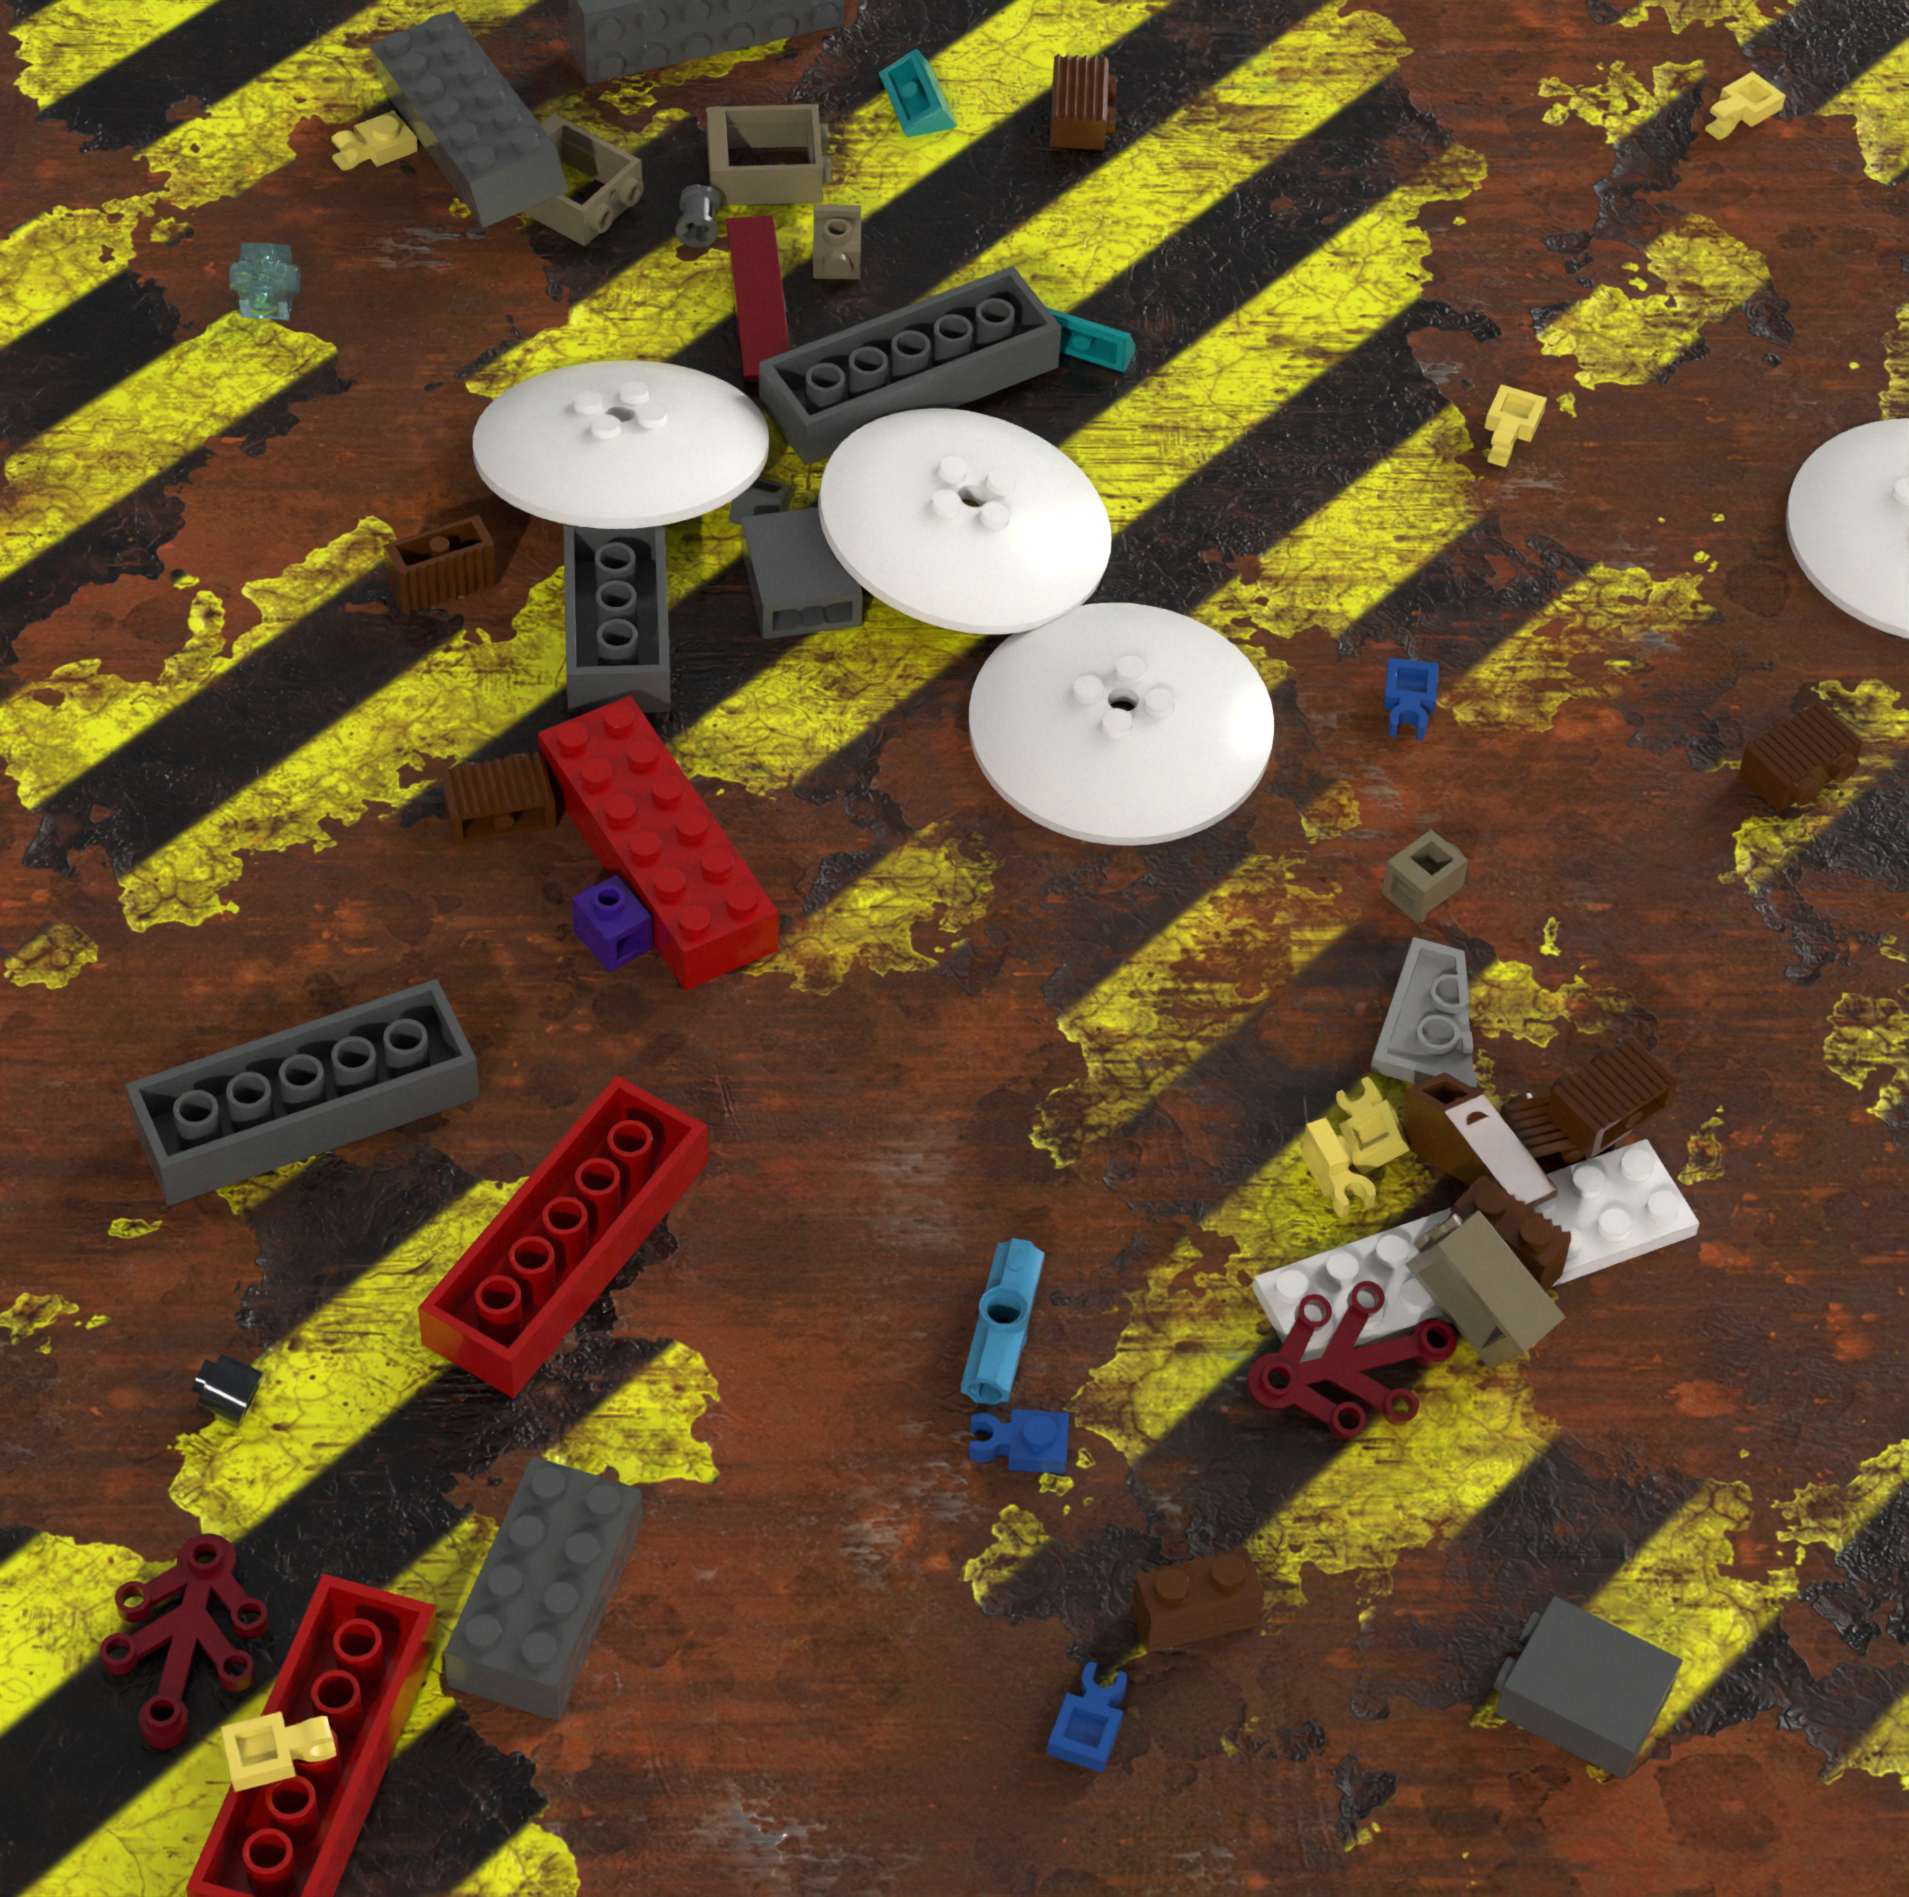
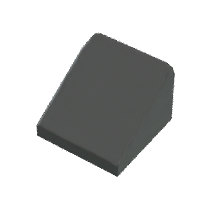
[729,477,795,525]

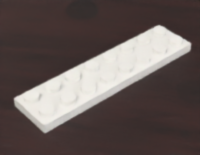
[1252,1139,1700,1363]

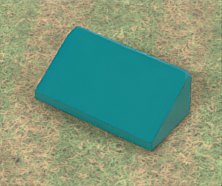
[879,48,957,137]
[1046,307,1136,372]

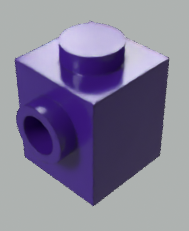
[572,875,653,973]

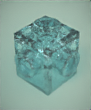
[229,242,301,320]

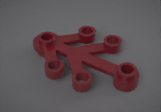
[1247,1281,1457,1440]
[100,1534,269,1749]

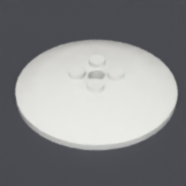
[473,360,769,529]
[818,408,1111,634]
[1786,418,1909,639]
[968,603,1274,846]

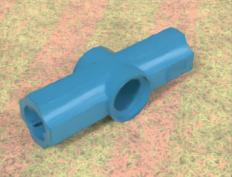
[961,1238,1045,1407]

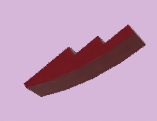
[726,215,790,383]

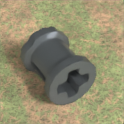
[676,184,721,248]

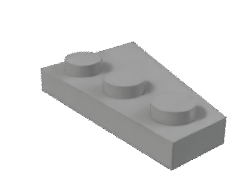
[1370,937,1477,1090]

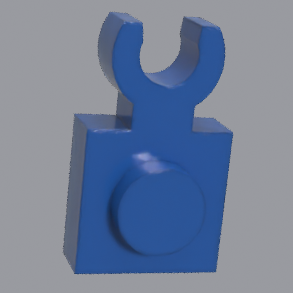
[1383,658,1439,741]
[968,1409,1069,1474]
[1047,1661,1127,1773]

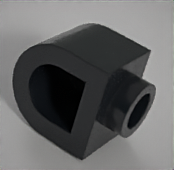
[191,1354,264,1429]

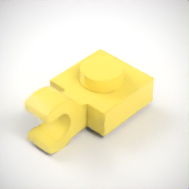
[1705,71,1786,140]
[332,110,417,170]
[1484,384,1547,467]
[1301,1117,1376,1218]
[221,1712,337,1792]

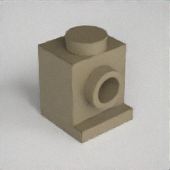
[813,204,861,279]
[1381,829,1469,925]

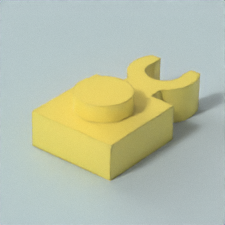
[1336,1077,1410,1175]

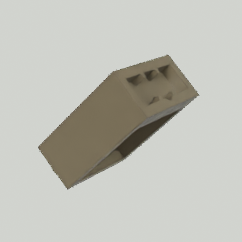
[707,104,832,206]
[522,113,644,246]
[1405,1210,1566,1370]

